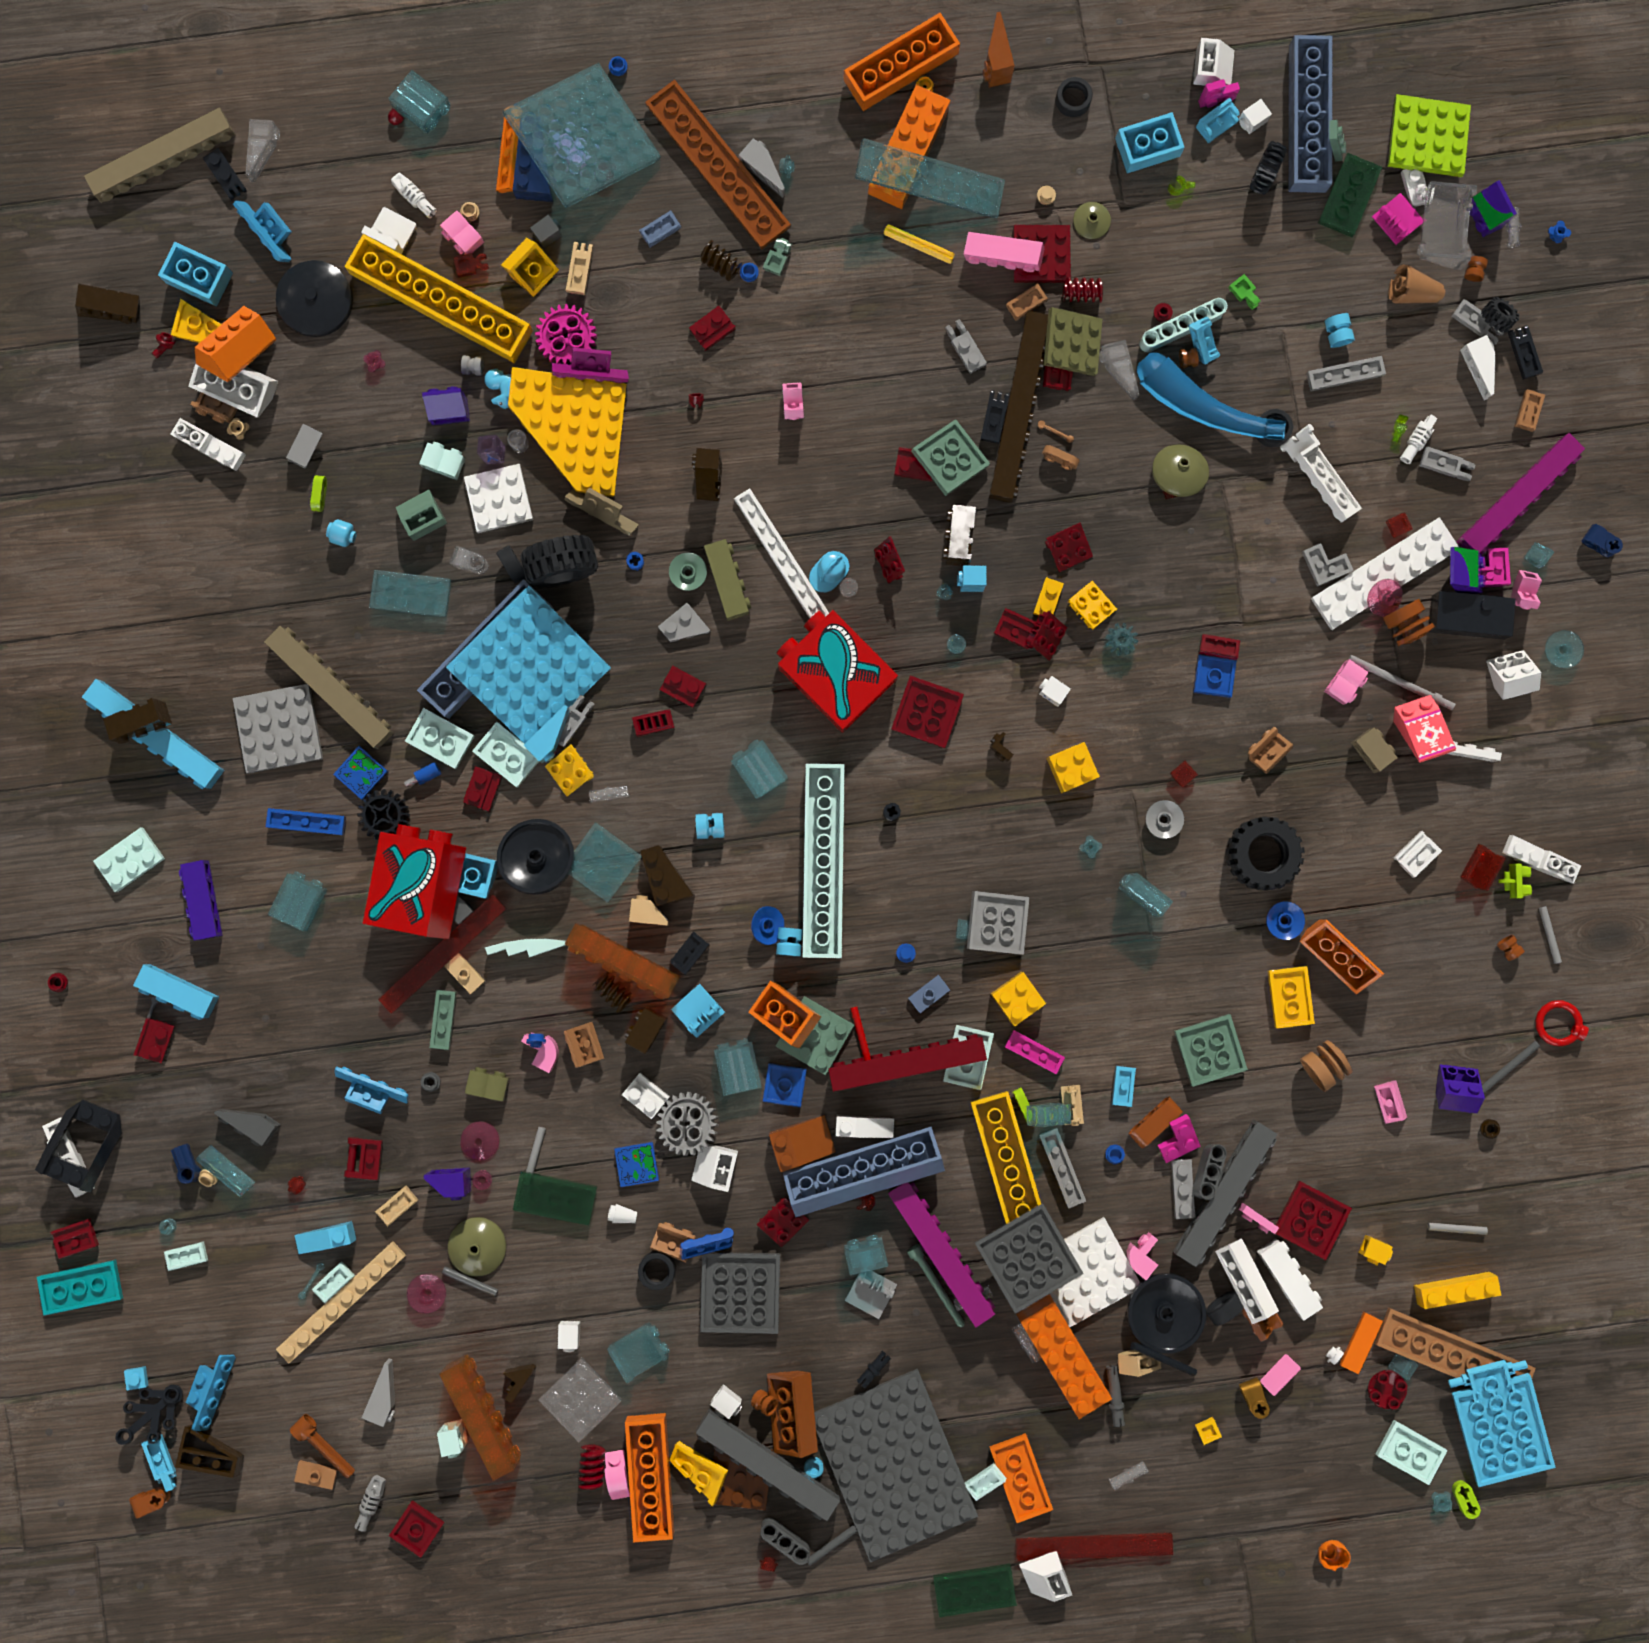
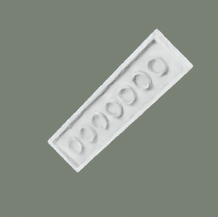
[1311,517,1459,630]

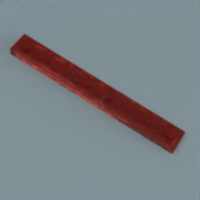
[378,895,507,1014]
[1016,1533,1173,1561]

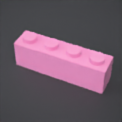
[964,232,1044,272]

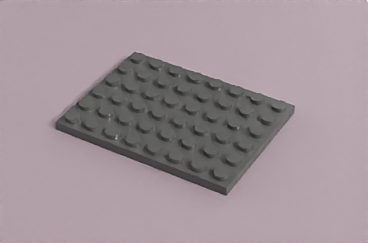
[814,1368,978,1562]

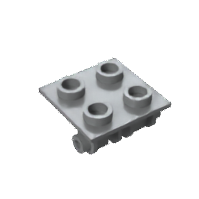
[845,1266,897,1319]

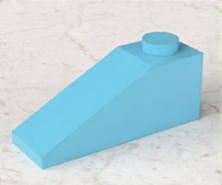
[524,705,570,763]
[295,1221,356,1254]

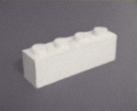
[1215,1238,1279,1324]
[1256,1238,1323,1321]

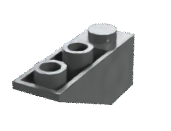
[214,1109,281,1146]

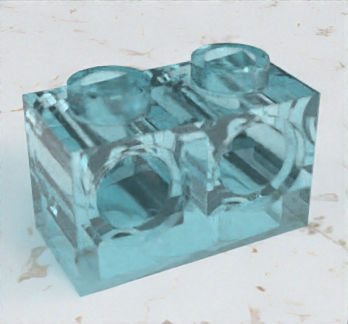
[1027,1103,1071,1127]

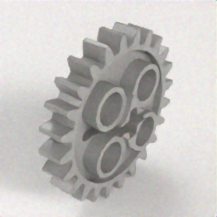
[656,1092,719,1156]

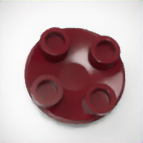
[1368,1370,1408,1410]

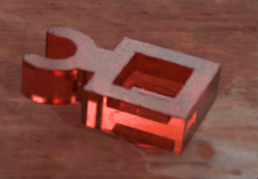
[453,253,489,278]

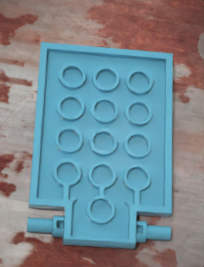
[1448,1360,1556,1487]

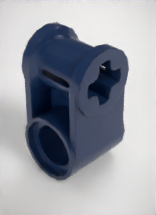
[1581,524,1623,557]

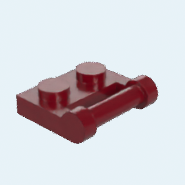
[344,1137,383,1180]

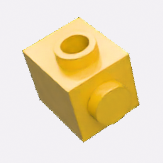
[1358,1234,1393,1266]

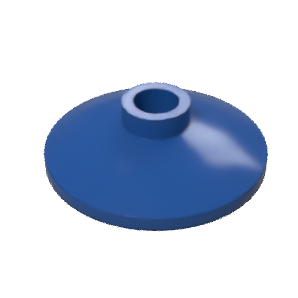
[1266,901,1305,940]
[751,906,785,945]

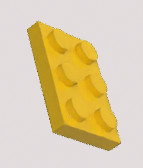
[1267,966,1315,1028]

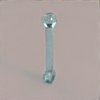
[298,1263,324,1300]

